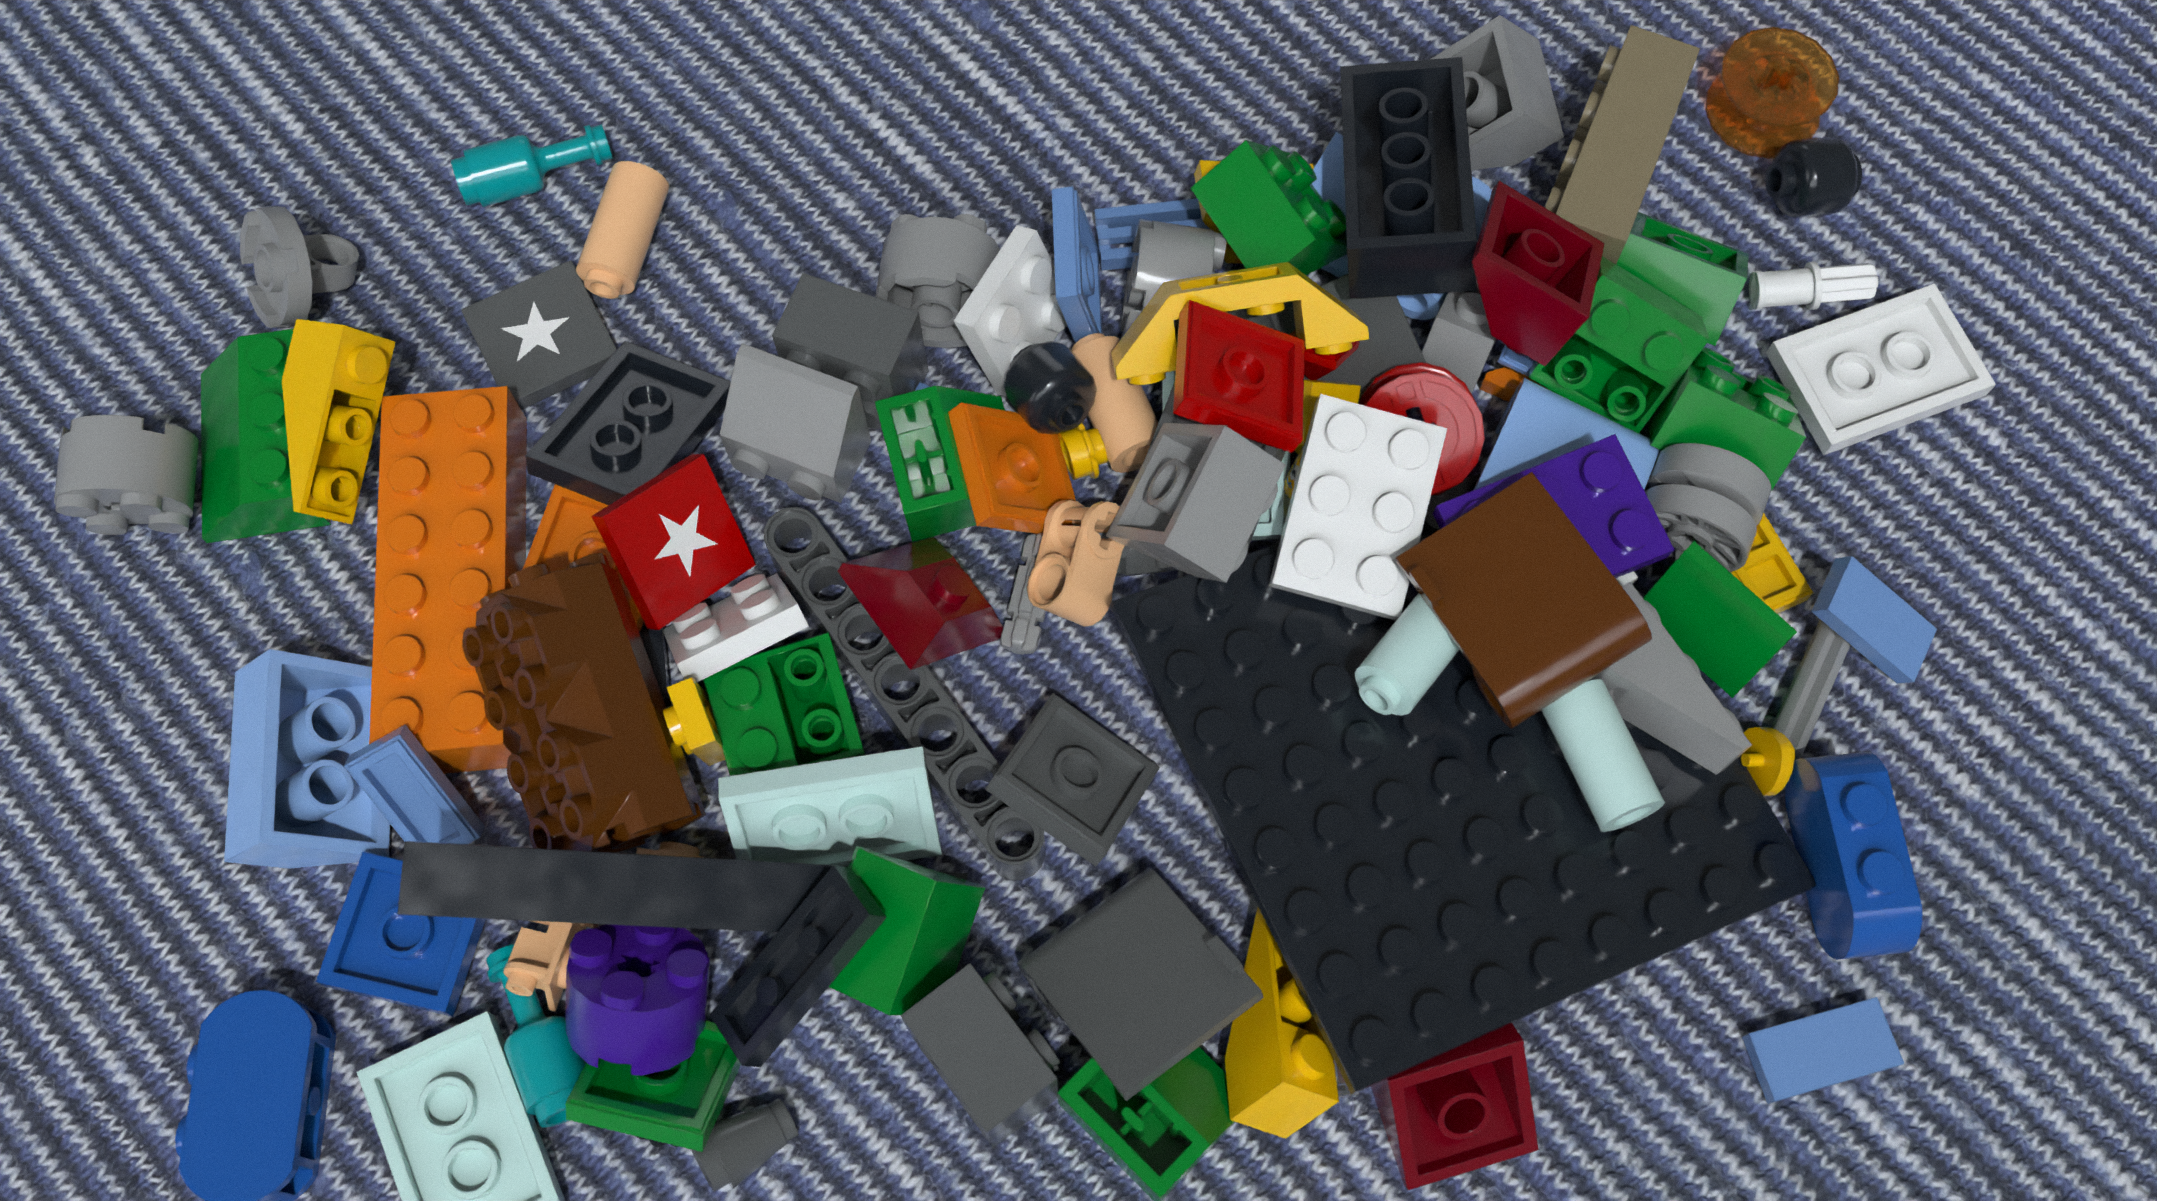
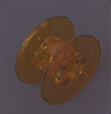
[1705,27,1839,159]

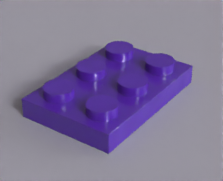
[1432,434,1675,578]

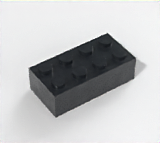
[1340,57,1477,299]

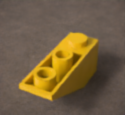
[282,319,395,525]
[1225,907,1339,1139]

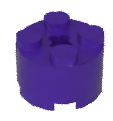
[566,924,710,1076]

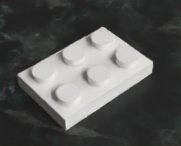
[1766,284,1996,455]
[1269,394,1447,620]

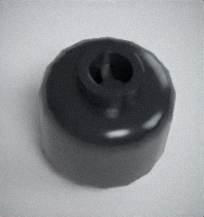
[1765,137,1862,218]
[1004,341,1097,435]

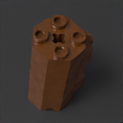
[462,553,706,853]

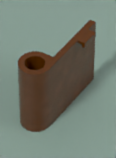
[1396,472,1652,729]

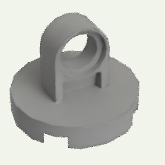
[240,206,359,328]

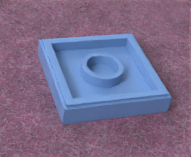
[1052,186,1102,343]

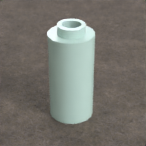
[1355,593,1460,715]
[1542,679,1665,832]

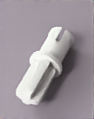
[1749,261,1878,310]

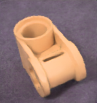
[1027,500,1125,627]

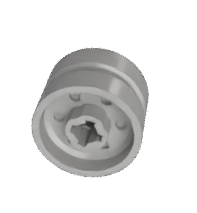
[1645,443,1771,572]

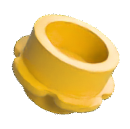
[1058,423,1108,480]

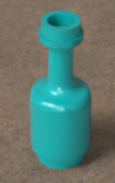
[451,124,613,207]
[486,944,586,1128]

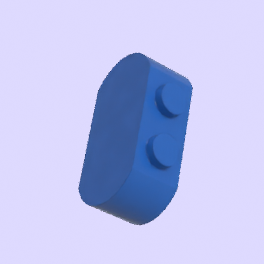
[1785,752,1922,960]
[175,990,336,1201]

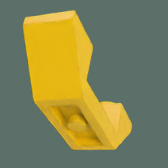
[1111,262,1369,385]

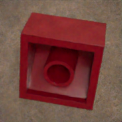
[1472,181,1605,366]
[1371,1023,1539,1191]

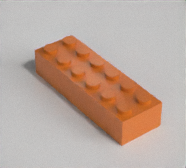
[369,386,527,774]

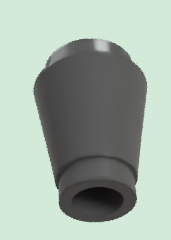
[691,1098,799,1192]

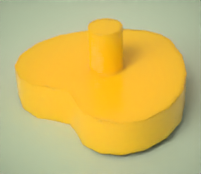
[1741,727,1795,796]

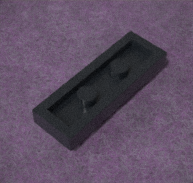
[710,865,887,1067]

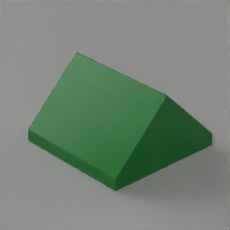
[1643,541,1797,698]
[829,846,985,1016]

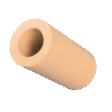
[576,161,669,299]
[1072,333,1159,473]

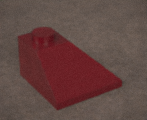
[837,537,1003,670]

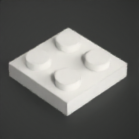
[954,225,1067,397]
[663,573,809,682]

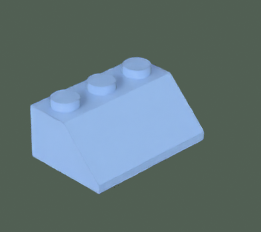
[224,649,390,869]

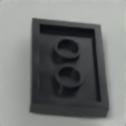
[525,341,731,505]

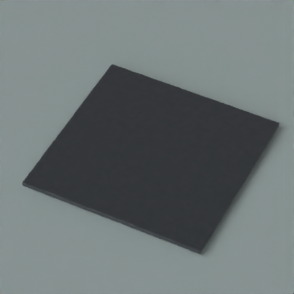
[1110,473,1816,1095]

